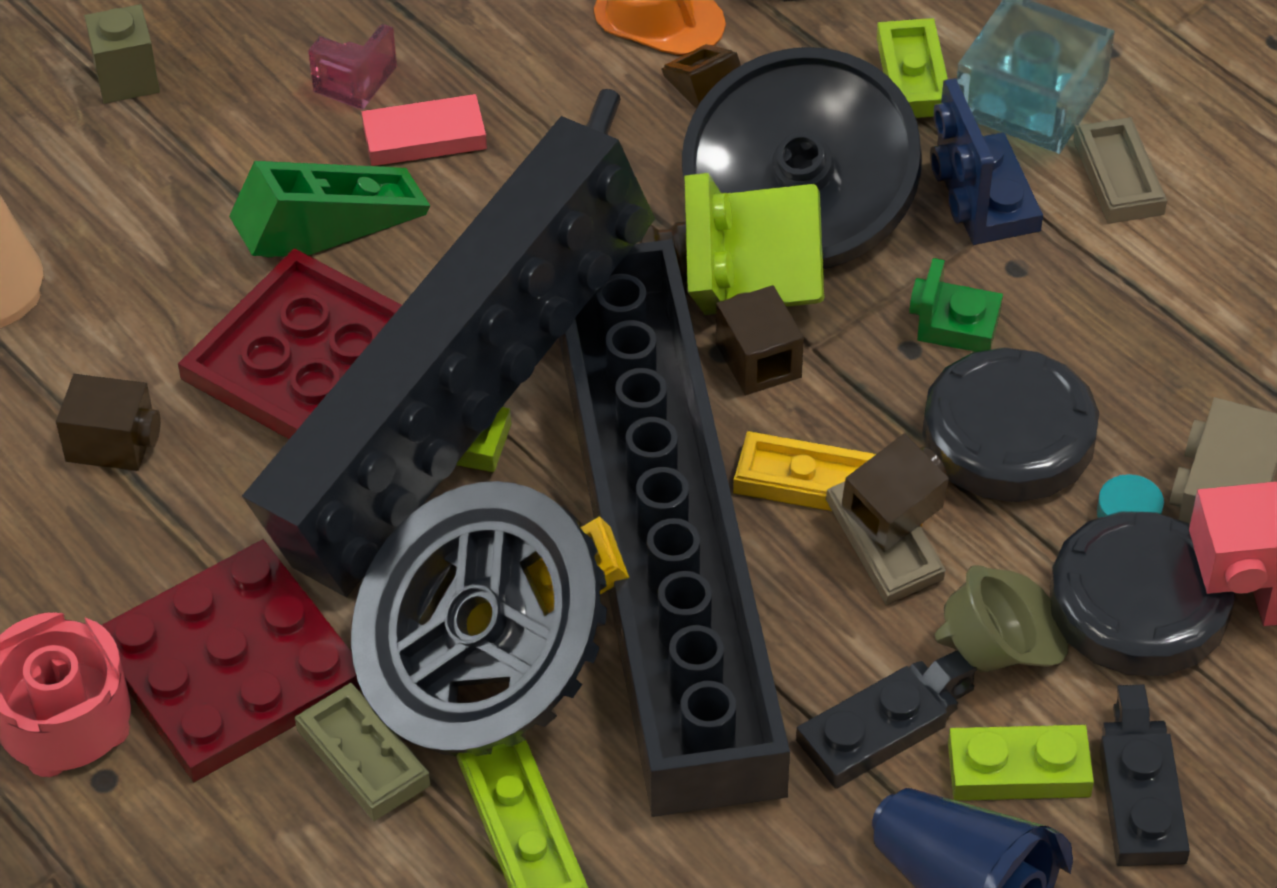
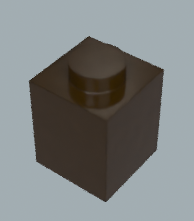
[716,285,804,396]
[56,373,161,471]
[841,433,949,552]

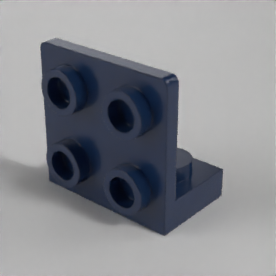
[930,78,1043,245]

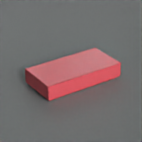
[361,94,487,166]

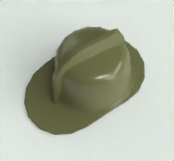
[934,565,1068,672]

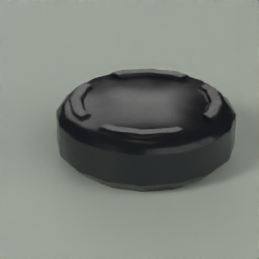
[922,347,1099,502]
[1049,511,1235,676]

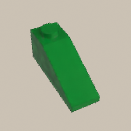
[229,161,430,258]

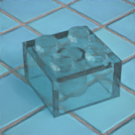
[957,0,1115,154]

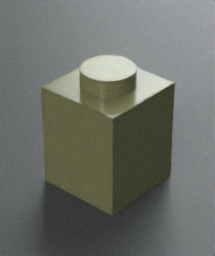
[84,4,160,104]

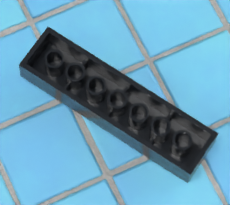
[242,116,655,598]

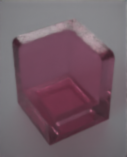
[308,24,397,110]

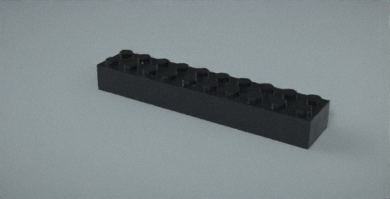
[559,239,790,817]

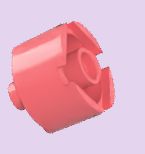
[0,612,131,777]

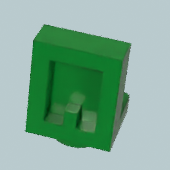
[909,258,1003,352]

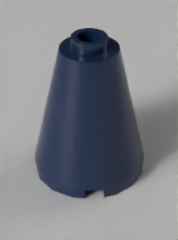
[872,788,1073,888]

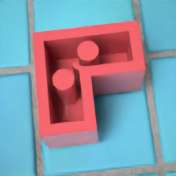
[1189,482,1277,626]

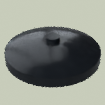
[682,47,922,269]

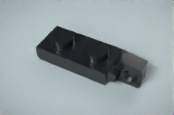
[796,650,977,788]
[1099,684,1190,866]

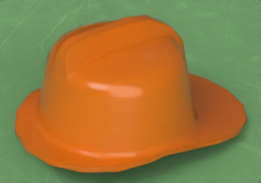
[594,0,726,55]

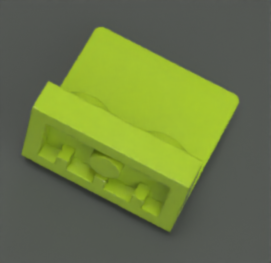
[684,173,824,315]

